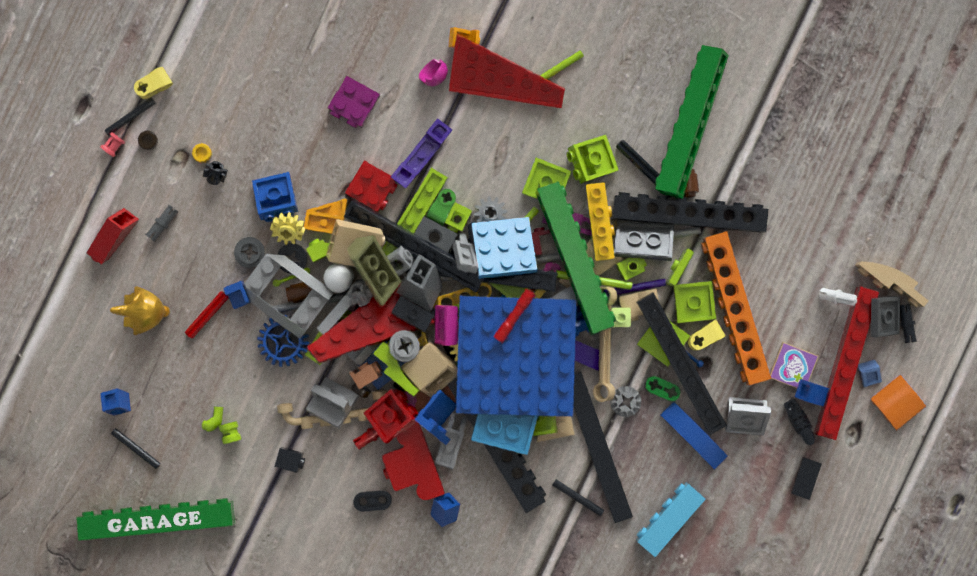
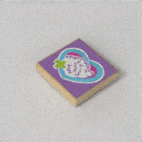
[770,342,819,389]

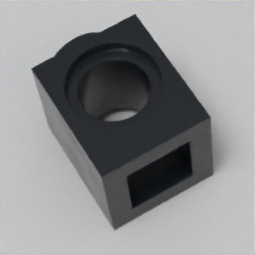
[274,447,306,473]

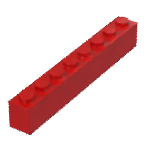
[814,287,879,440]

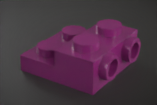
[328,76,380,128]

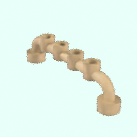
[277,389,387,429]

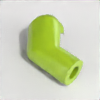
[201,406,224,432]

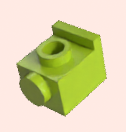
[445,202,472,233]
[615,258,647,281]

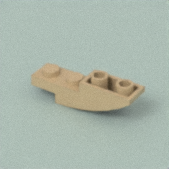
[855,262,928,308]

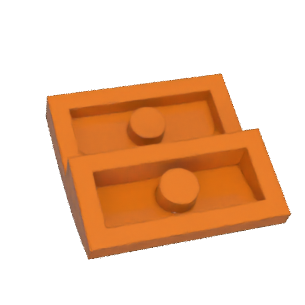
[871,375,926,431]

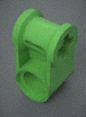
[426,189,456,226]

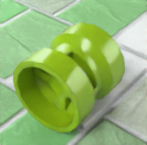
[218,421,242,444]

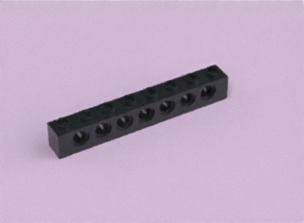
[612,192,768,233]
[447,377,546,513]

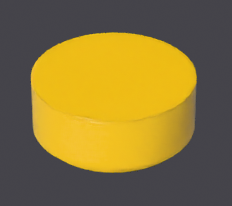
[192,143,212,163]

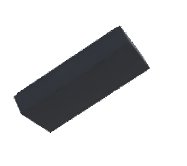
[791,457,822,500]

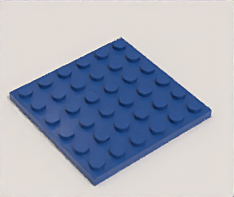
[456,296,576,417]

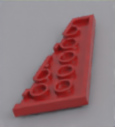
[449,34,565,108]

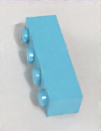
[636,482,706,557]

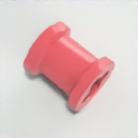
[100,132,126,157]

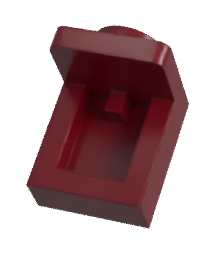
[531,227,550,256]

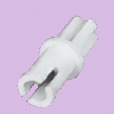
[819,288,858,306]

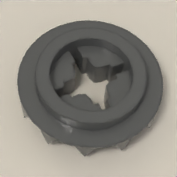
[234,237,265,268]

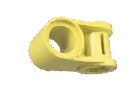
[134,67,173,99]
[687,320,726,351]

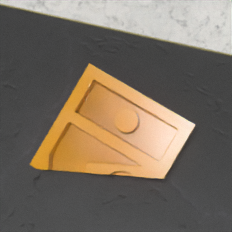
[304,198,348,234]

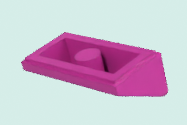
[435,305,458,346]

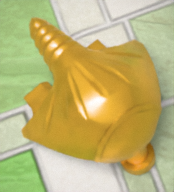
[110,286,170,336]

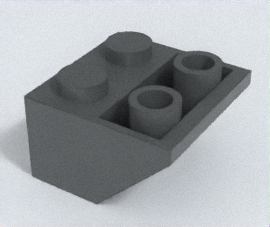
[397,255,443,312]

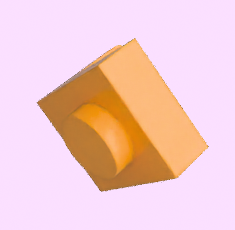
[448,27,480,48]

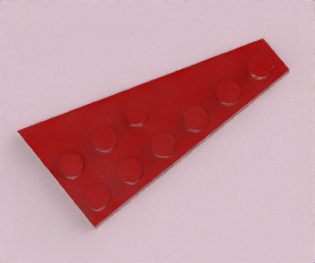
[307,283,435,364]

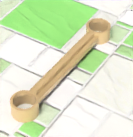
[593,286,617,402]

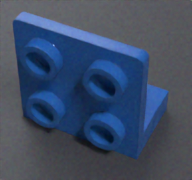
[415,390,456,445]

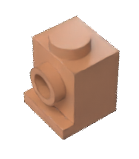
[349,361,382,389]

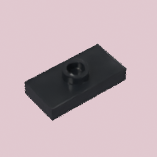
[390,296,434,333]

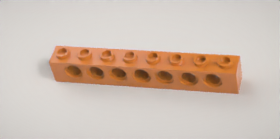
[701,231,771,385]

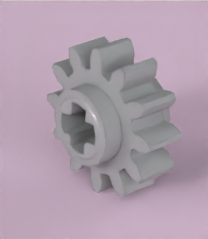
[474,196,508,223]

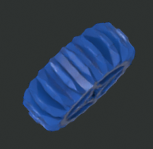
[257,315,310,367]

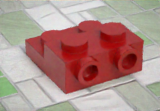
[345,160,398,213]
[364,389,418,444]

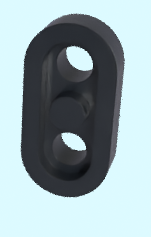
[353,490,392,512]

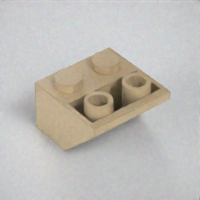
[401,342,457,397]

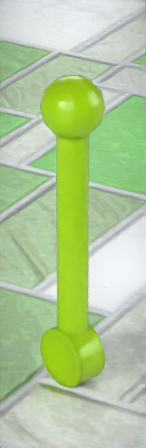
[273,267,310,287]

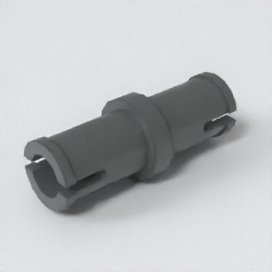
[145,205,178,242]

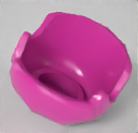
[419,59,448,87]

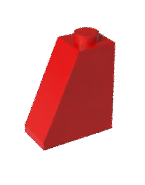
[86,208,139,264]

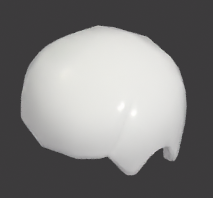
[324,263,354,293]

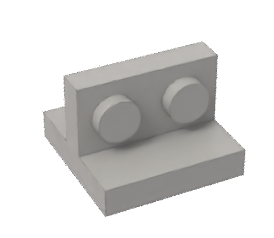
[306,377,359,429]
[725,397,771,436]

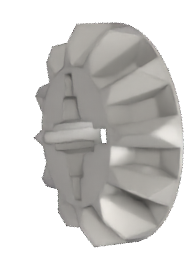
[388,330,419,362]
[611,386,642,417]

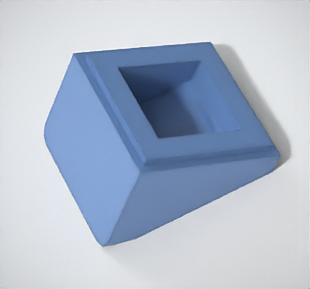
[857,360,882,387]

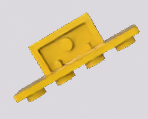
[586,183,615,261]

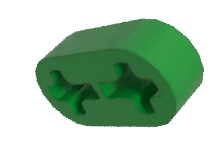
[645,376,681,401]

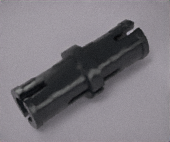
[900,304,917,344]

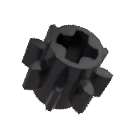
[203,161,228,185]

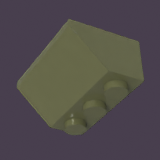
[347,235,402,306]

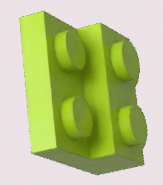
[566,135,619,184]

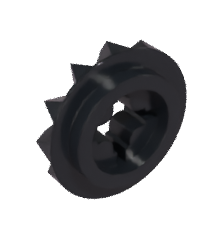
[277,243,308,274]

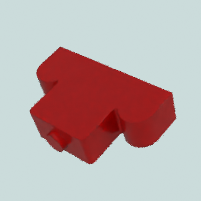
[382,422,445,500]

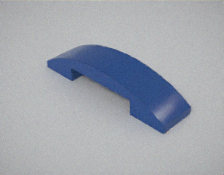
[660,401,728,470]

